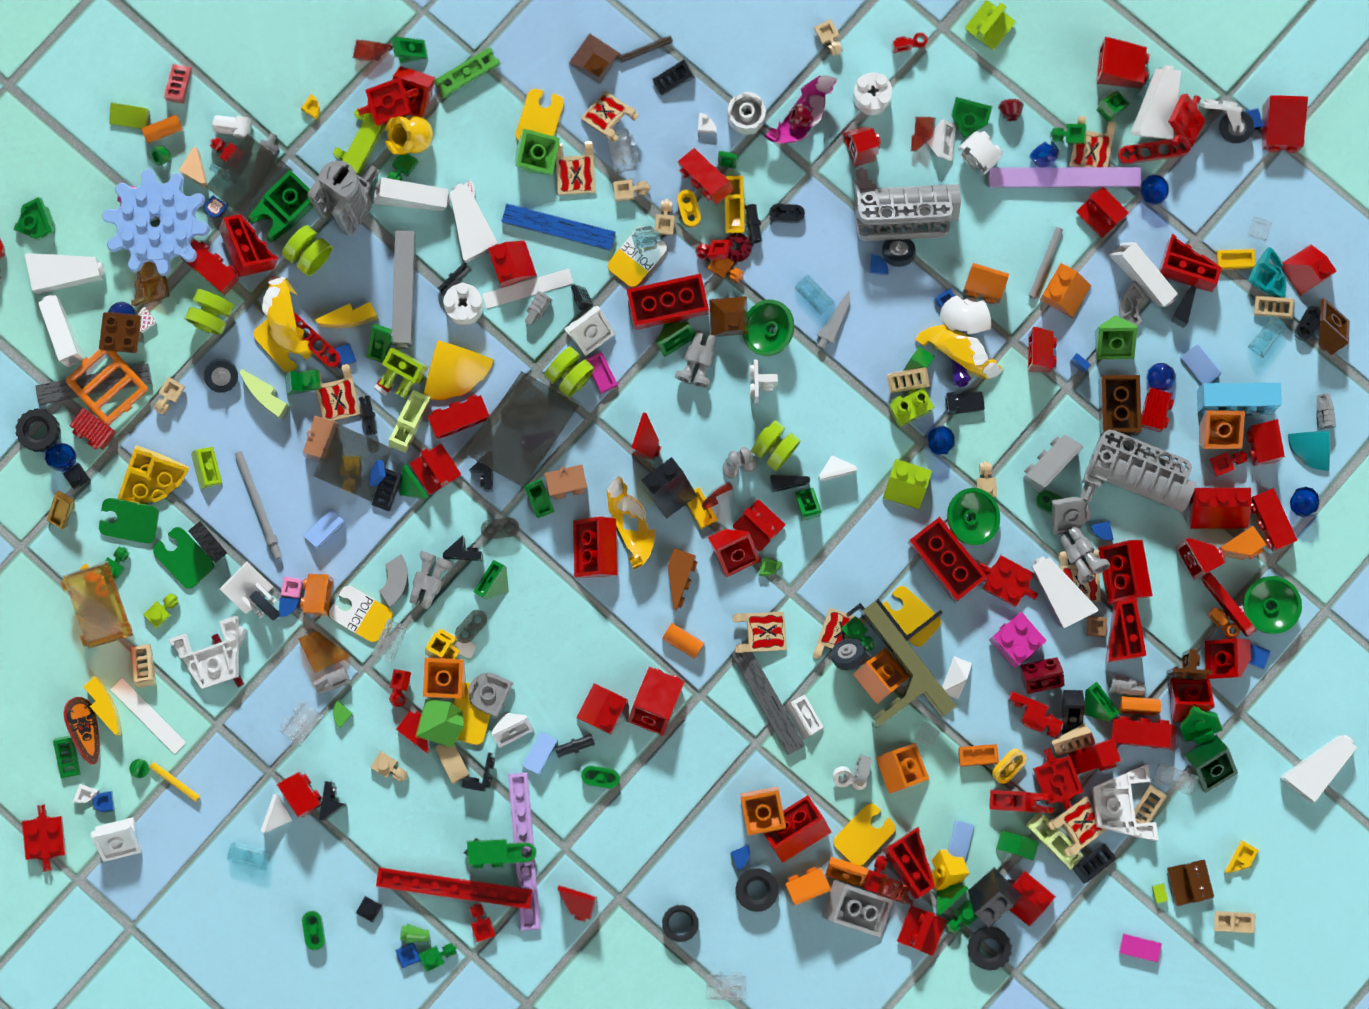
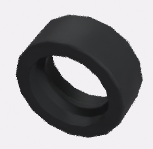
[662,905,699,942]

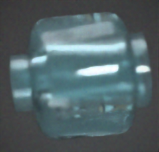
[632,226,660,253]

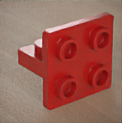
[1076,187,1129,238]
[410,444,461,495]
[733,499,785,552]
[897,905,947,956]

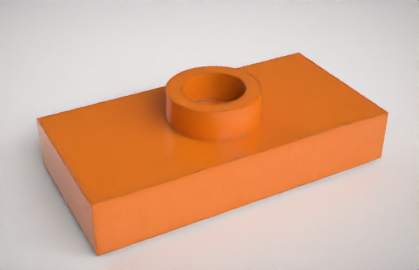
[958,744,999,767]

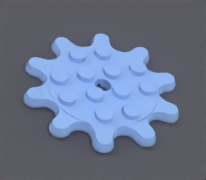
[102,169,210,276]

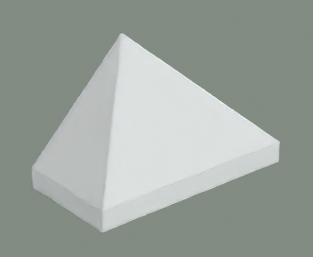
[925,120,956,161]
[818,456,857,482]
[942,656,972,699]
[492,713,534,748]
[261,794,292,833]

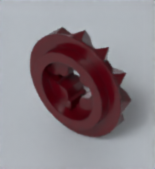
[724,233,752,262]

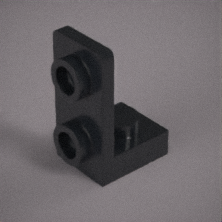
[944,391,985,415]
[462,752,496,792]

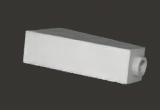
[1131,65,1181,139]
[373,178,451,211]
[450,183,498,263]
[1109,242,1178,307]
[25,253,105,294]
[38,295,85,368]
[1031,556,1099,628]
[1280,735,1357,803]

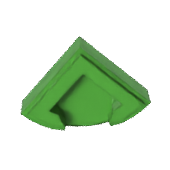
[758,557,783,576]
[333,701,353,728]

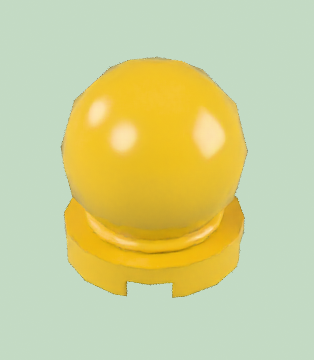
[385,116,434,155]

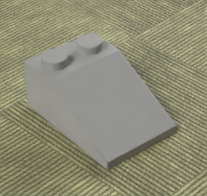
[822,880,893,937]

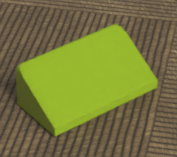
[109,103,150,129]
[191,447,222,489]

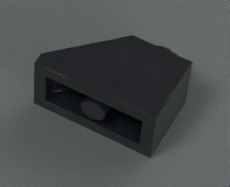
[1061,690,1085,734]

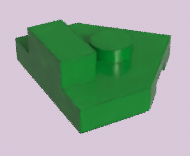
[951,97,993,138]
[13,197,55,240]
[1179,706,1223,745]

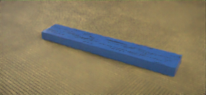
[501,203,616,251]

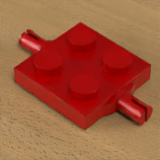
[357,77,420,126]
[1168,94,1205,148]
[979,555,1039,607]
[1033,748,1083,811]
[22,805,66,872]

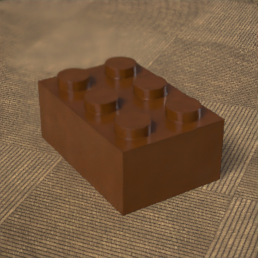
[1098,375,1142,436]

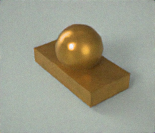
[47,490,75,530]

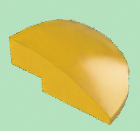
[424,340,494,401]
[117,445,189,504]

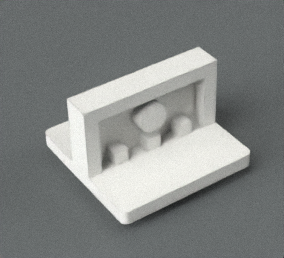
[750,360,778,404]

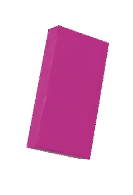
[585,351,618,394]
[1119,934,1162,962]

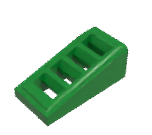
[718,151,739,169]
[53,735,81,779]

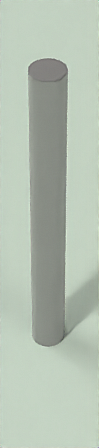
[1028,227,1063,299]

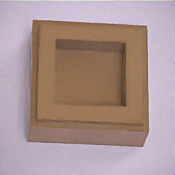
[1086,616,1107,637]

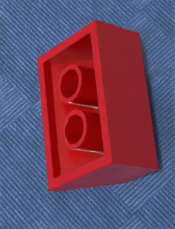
[1189,488,1252,529]
[573,516,617,578]
[1176,538,1225,580]
[1098,540,1153,604]
[763,795,832,863]

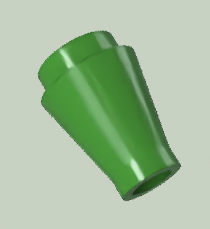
[400,924,429,943]

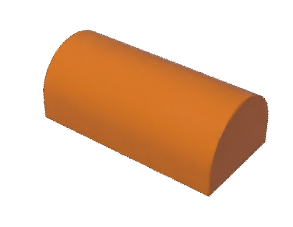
[142,115,184,144]
[662,623,705,659]
[1119,696,1161,716]
[825,857,868,887]

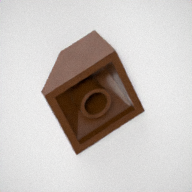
[569,33,620,84]
[709,296,749,337]
[1318,298,1350,355]

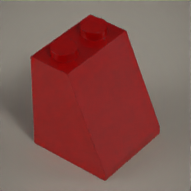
[1096,37,1150,89]
[1262,95,1308,153]
[628,667,685,736]

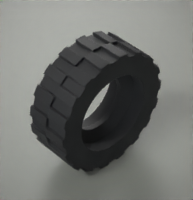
[15,408,61,452]
[188,521,227,563]
[735,868,779,912]
[967,926,1012,970]

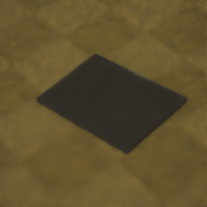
[465,371,579,487]

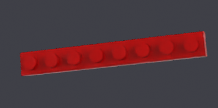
[376,867,533,909]

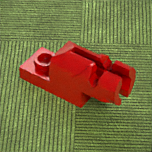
[1008,691,1063,739]
[989,790,1055,814]

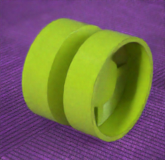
[282,225,333,277]
[184,289,234,336]
[544,346,595,398]
[751,420,801,472]

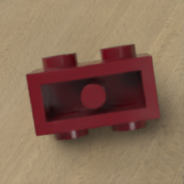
[1020,657,1065,694]

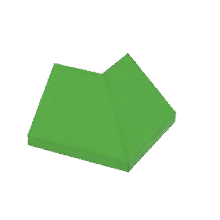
[516,129,560,175]
[1095,315,1138,360]
[416,699,464,748]

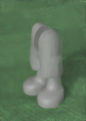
[675,331,716,388]
[723,447,757,479]
[1060,525,1110,584]
[410,550,454,609]

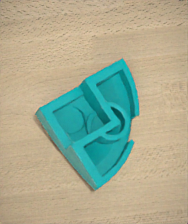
[1247,247,1286,298]
[1288,431,1330,471]

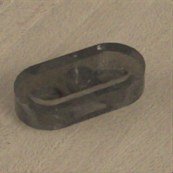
[481,517,519,540]
[455,609,488,644]

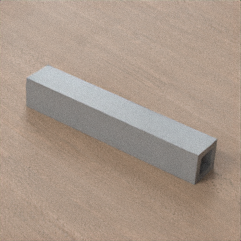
[392,231,416,349]

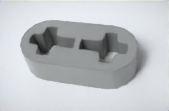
[852,754,871,787]

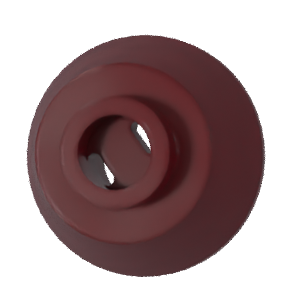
[998,99,1024,121]
[789,104,812,129]

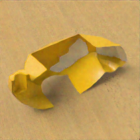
[262,276,311,355]
[915,324,1003,379]
[607,476,656,569]

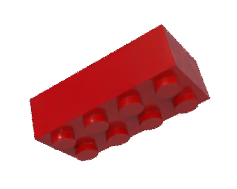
[626,273,709,330]
[908,516,988,603]

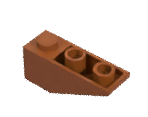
[668,548,698,612]

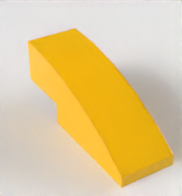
[725,176,744,233]
[315,302,379,328]
[83,676,122,736]

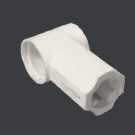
[213,116,252,139]

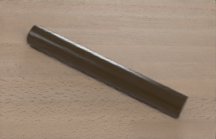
[618,35,673,63]

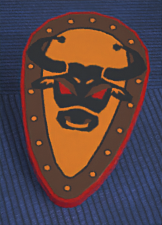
[63,697,100,765]

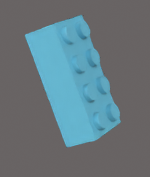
[1197,383,1282,415]

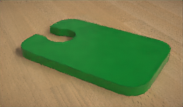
[99,498,159,543]
[153,527,214,589]

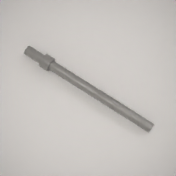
[235,451,282,559]

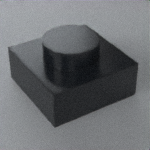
[63,463,90,490]
[356,896,383,923]

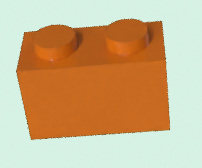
[963,263,1009,304]
[1039,263,1091,318]
[1199,411,1245,449]
[1220,526,1266,560]
[300,574,333,617]
[853,648,910,704]
[423,658,466,699]
[876,743,929,794]
[740,786,786,835]
[784,866,831,906]

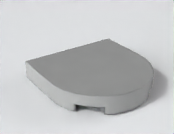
[1052,497,1091,535]
[468,673,514,718]

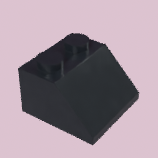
[968,867,1022,927]

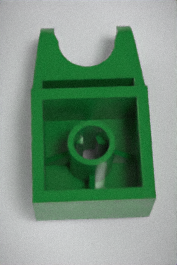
[248,170,313,242]
[467,839,536,869]

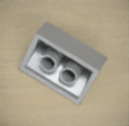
[1023,434,1084,493]

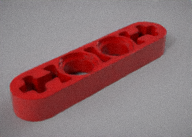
[1117,139,1191,165]
[294,313,341,368]
[1201,572,1256,637]

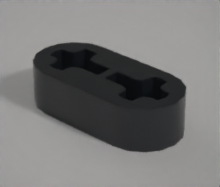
[769,203,805,223]
[1294,306,1320,341]

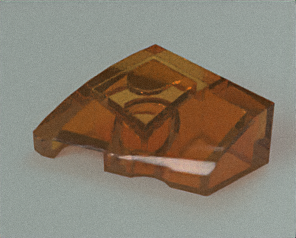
[131,262,170,306]
[298,631,350,673]

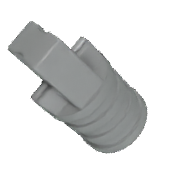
[525,291,553,326]
[1317,393,1336,429]
[314,667,351,694]
[1109,675,1145,696]

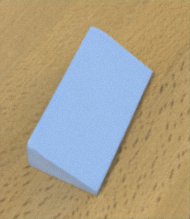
[1181,344,1222,384]
[305,509,345,549]
[522,732,558,775]
[947,820,974,861]

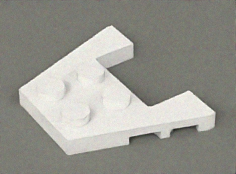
[169,616,239,689]
[1092,764,1158,841]

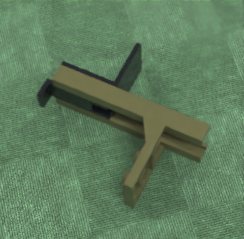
[846,599,957,728]

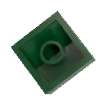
[1184,735,1238,793]

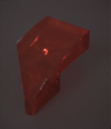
[353,40,393,62]
[911,117,936,152]
[701,481,733,510]
[877,876,913,906]

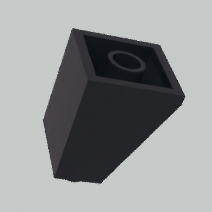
[641,457,697,519]

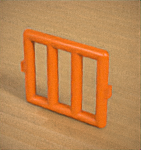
[65,349,148,426]

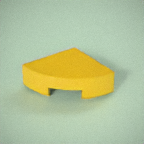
[300,94,320,121]

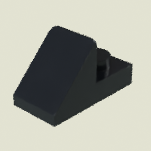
[469,451,494,492]
[442,535,483,561]
[319,781,347,821]

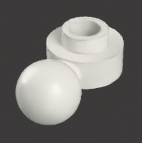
[832,767,867,790]

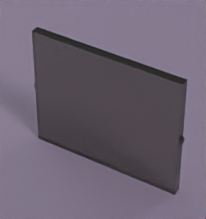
[206,134,293,220]
[314,423,392,502]

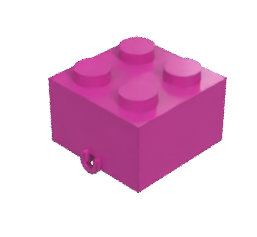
[989,612,1047,669]

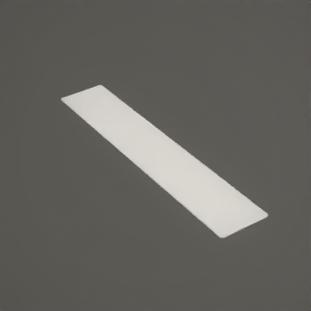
[482,268,573,309]
[111,678,186,754]

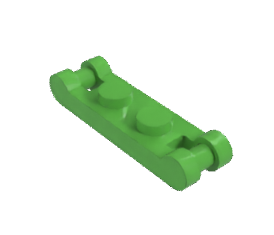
[434,47,501,98]

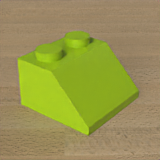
[883,459,932,510]

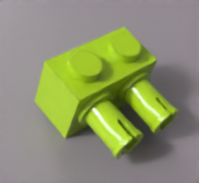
[379,348,429,398]
[889,388,935,428]

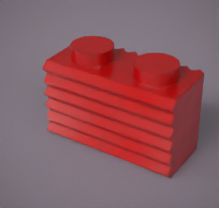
[1141,388,1174,433]
[70,408,117,450]

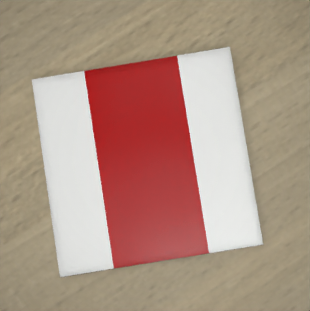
[374,376,395,396]

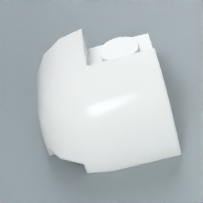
[939,295,991,334]

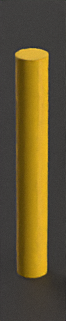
[149,762,200,802]

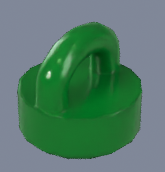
[151,146,171,166]
[129,759,150,778]

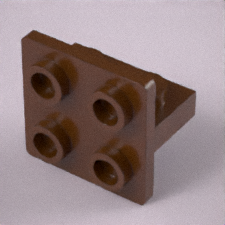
[99,312,144,353]
[1167,649,1212,680]
[1167,860,1214,906]

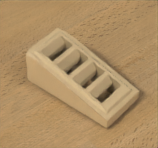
[1254,296,1295,320]
[887,367,930,393]
[131,644,156,688]
[1051,723,1095,756]
[1134,784,1167,824]

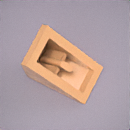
[179,147,208,188]

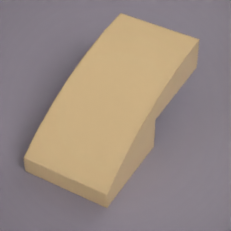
[434,744,470,784]
[1214,911,1255,933]

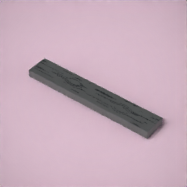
[35,364,152,405]
[731,652,805,755]

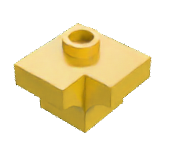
[425,628,460,659]
[931,849,970,890]

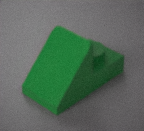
[391,36,428,63]
[1097,90,1130,122]
[366,323,392,363]
[285,369,321,396]
[524,479,555,519]

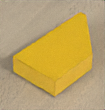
[1224,840,1259,873]

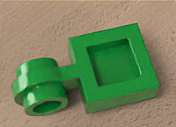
[1050,124,1087,144]
[387,153,418,181]
[97,546,130,584]
[841,616,876,652]
[945,900,978,935]
[418,943,457,972]

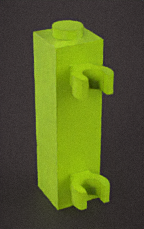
[332,108,387,176]

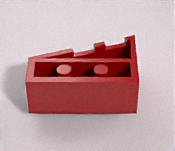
[219,214,279,277]
[1068,738,1121,775]

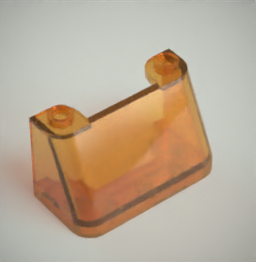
[61,560,134,649]

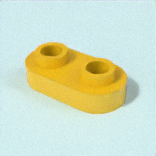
[677,190,701,228]
[993,749,1027,784]

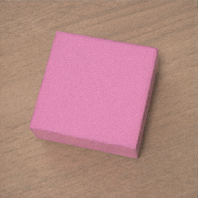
[280,576,304,599]

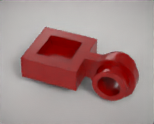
[892,32,928,53]
[210,137,246,169]
[695,240,732,260]
[1209,450,1248,477]
[389,669,411,707]
[863,855,888,895]
[470,903,496,942]

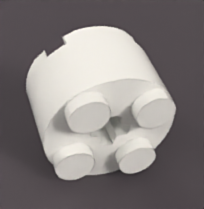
[853,73,892,115]
[728,92,766,135]
[958,131,1003,175]
[443,283,483,325]

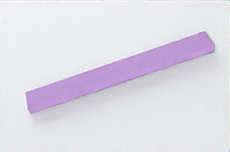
[989,167,1141,188]
[508,772,541,931]

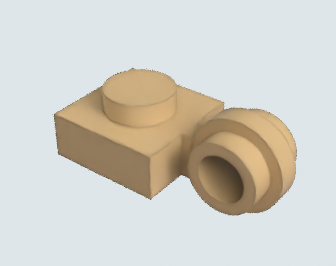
[814,19,843,56]
[613,179,650,202]
[654,199,675,236]
[154,377,185,415]
[976,461,997,498]
[370,751,408,782]

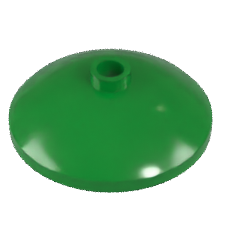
[743,299,795,356]
[947,488,1000,545]
[1243,576,1302,634]

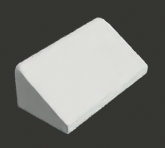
[785,695,824,739]

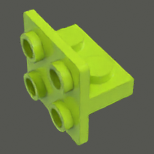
[965,0,1016,50]

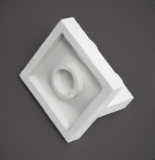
[565,306,616,356]
[91,818,141,862]

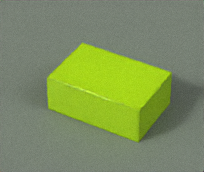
[1151,883,1168,903]

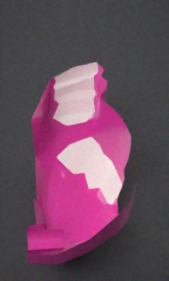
[764,76,837,144]

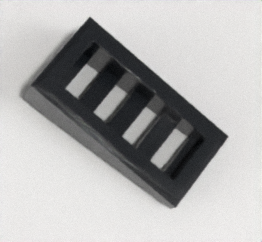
[652,59,695,95]
[571,284,593,310]
[1171,285,1196,328]
[372,468,402,512]
[769,475,810,492]
[1072,843,1117,884]

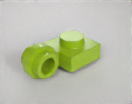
[143,593,179,629]

